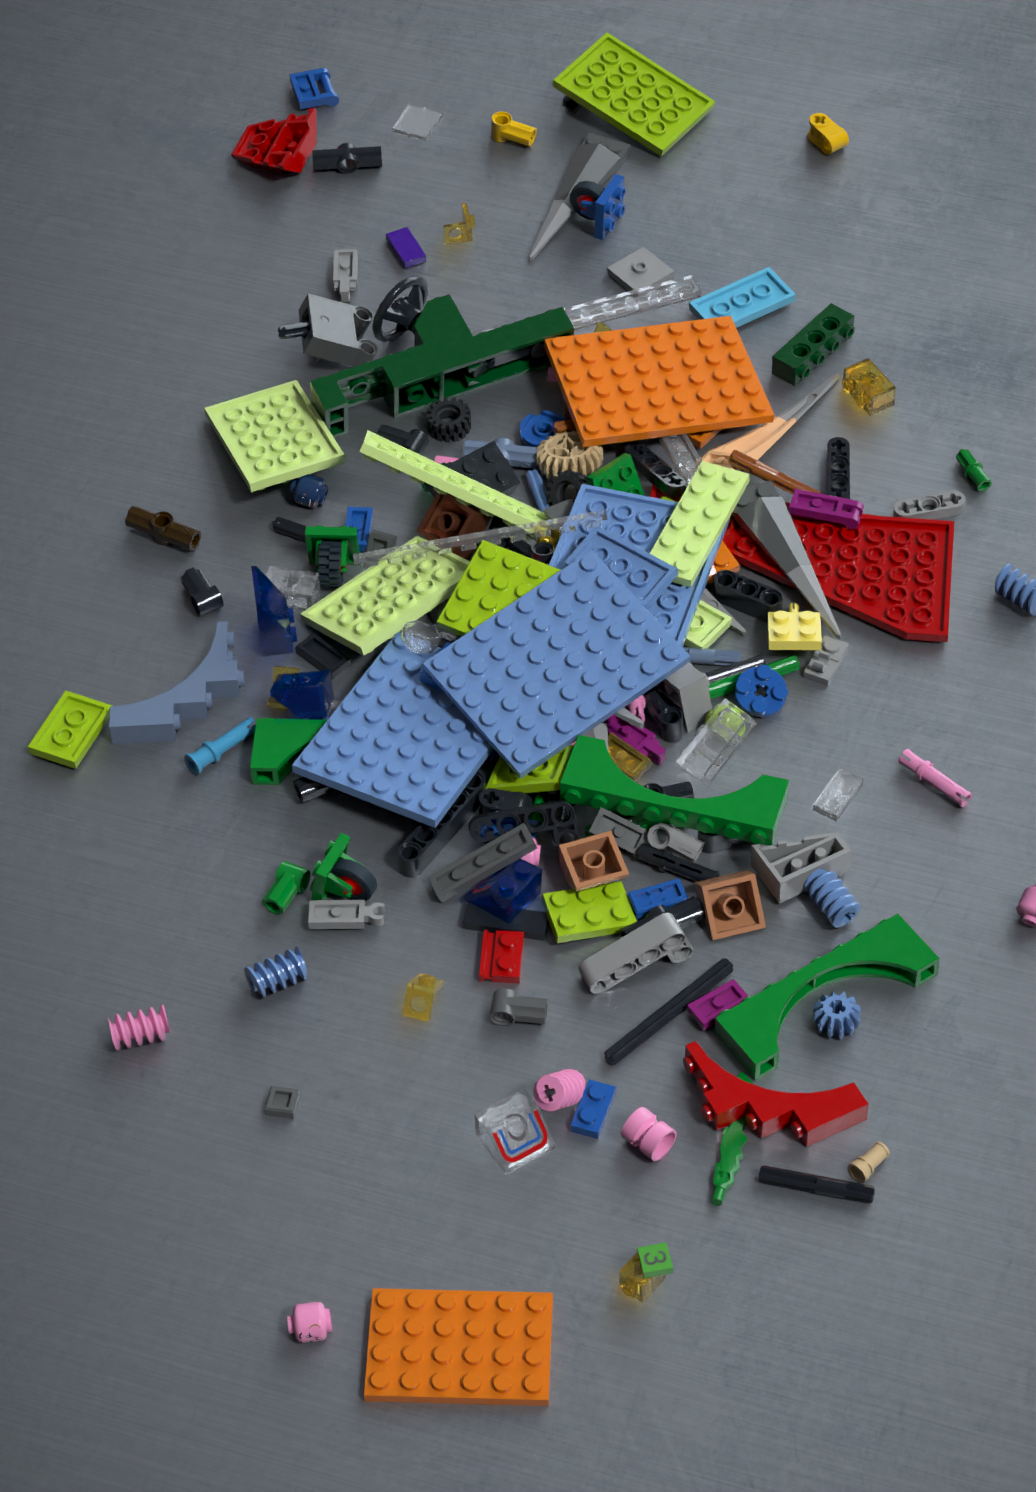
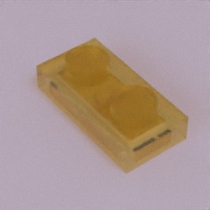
[608,733,652,782]

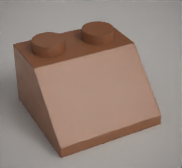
[559,831,629,891]
[694,870,766,940]

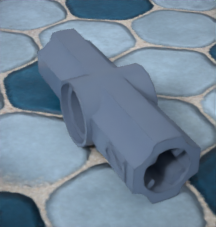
[463,438,538,469]

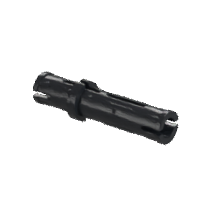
[637,843,720,882]

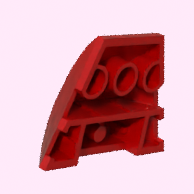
[231,108,317,173]

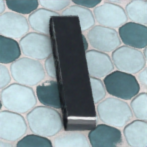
[398,771,486,878]

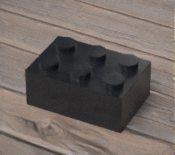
[426,441,521,498]

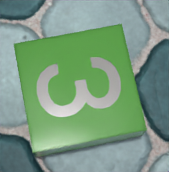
[637,1242,673,1279]

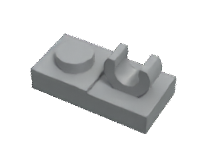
[804,635,849,686]

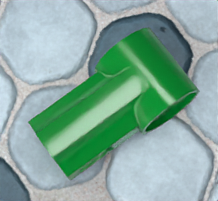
[262,861,311,915]

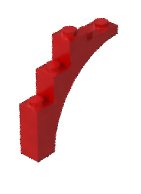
[683,1041,869,1147]

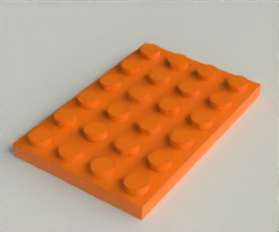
[364,1288,553,1406]

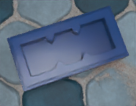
[627,878,689,920]

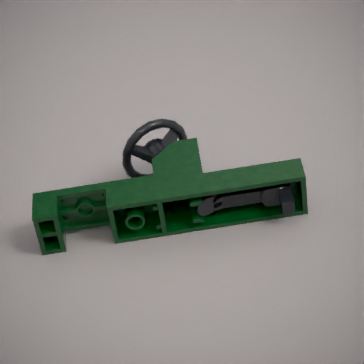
[310,276,575,438]

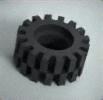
[426,397,471,443]
[545,470,589,506]

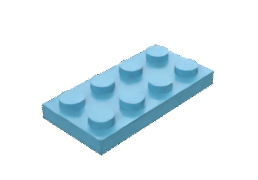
[689,267,796,328]

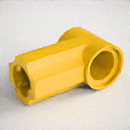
[491,111,537,147]

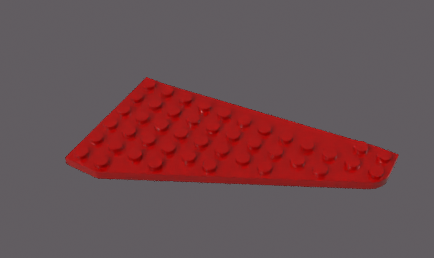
[651,484,955,642]

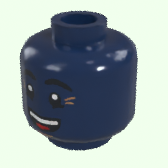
[290,474,329,509]

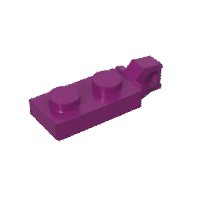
[602,715,666,765]

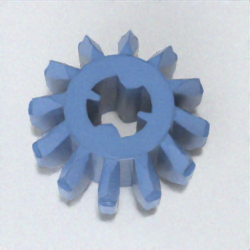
[812,990,861,1040]

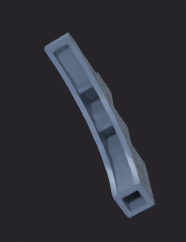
[109,621,245,744]

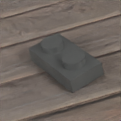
[588,807,648,857]

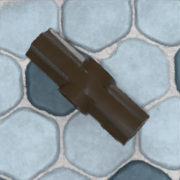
[125,506,202,551]

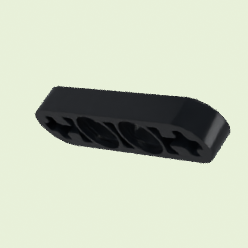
[827,437,850,499]
[625,443,686,498]

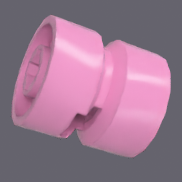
[621,1107,677,1161]

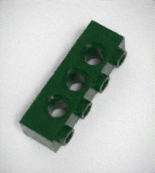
[772,303,855,386]

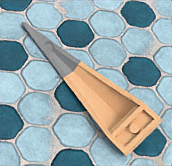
[694,372,840,472]

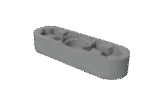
[893,490,965,520]

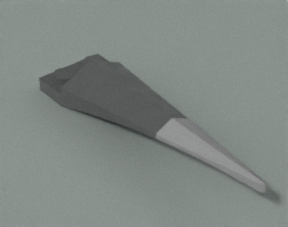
[529,132,631,261]
[731,480,841,639]

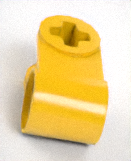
[807,113,849,155]

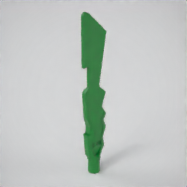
[711,1072,753,1206]

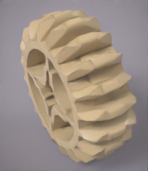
[536,430,603,479]

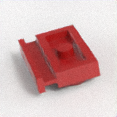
[479,930,524,984]

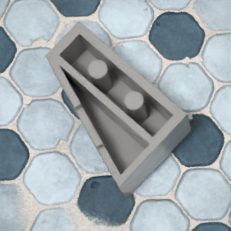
[651,662,712,733]
[751,832,852,904]

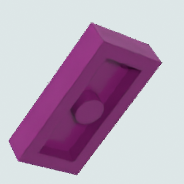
[687,979,748,1031]

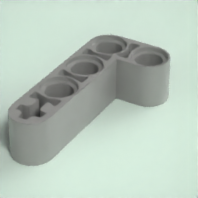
[578,913,693,994]

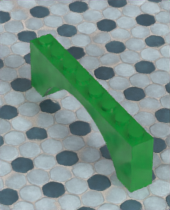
[250,718,327,785]
[560,735,789,846]
[715,914,940,1081]

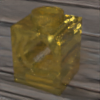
[619,1253,666,1303]

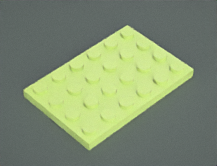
[204,380,346,492]
[300,535,470,656]

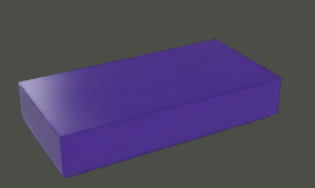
[386,227,426,268]

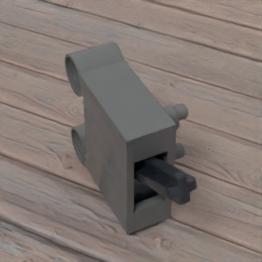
[278,293,378,367]

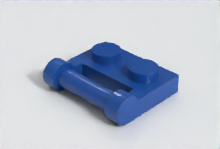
[289,68,339,110]

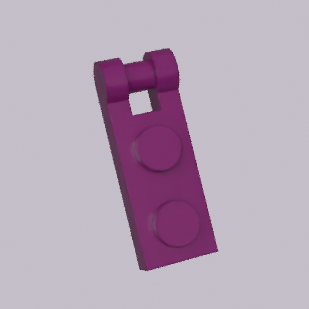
[789,489,864,529]

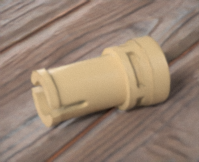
[847,1141,890,1183]

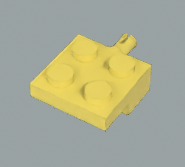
[767,603,822,650]

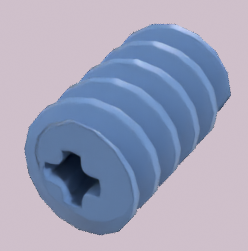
[995,563,1036,616]
[804,868,861,928]
[244,946,307,998]

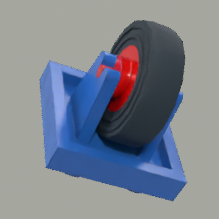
[569,174,626,240]

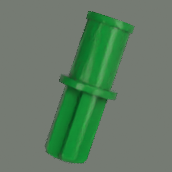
[956,449,992,492]

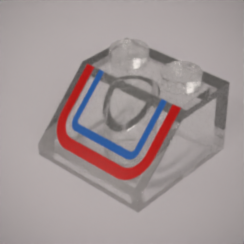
[474,1088,556,1175]

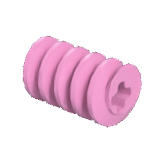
[108,1005,170,1051]
[533,1069,586,1112]

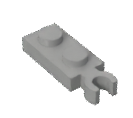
[308,900,385,929]

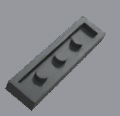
[429,823,537,902]

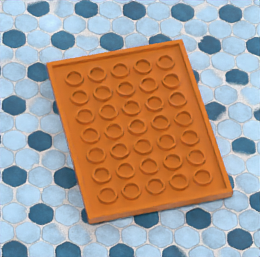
[544,316,774,447]

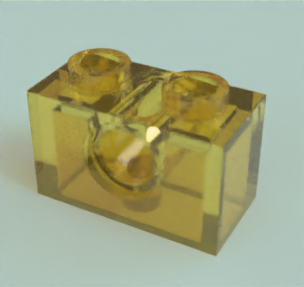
[842,358,896,416]

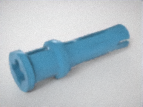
[184,717,256,775]

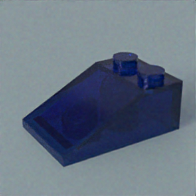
[251,566,297,657]

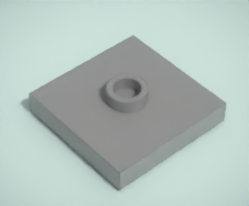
[607,247,674,298]

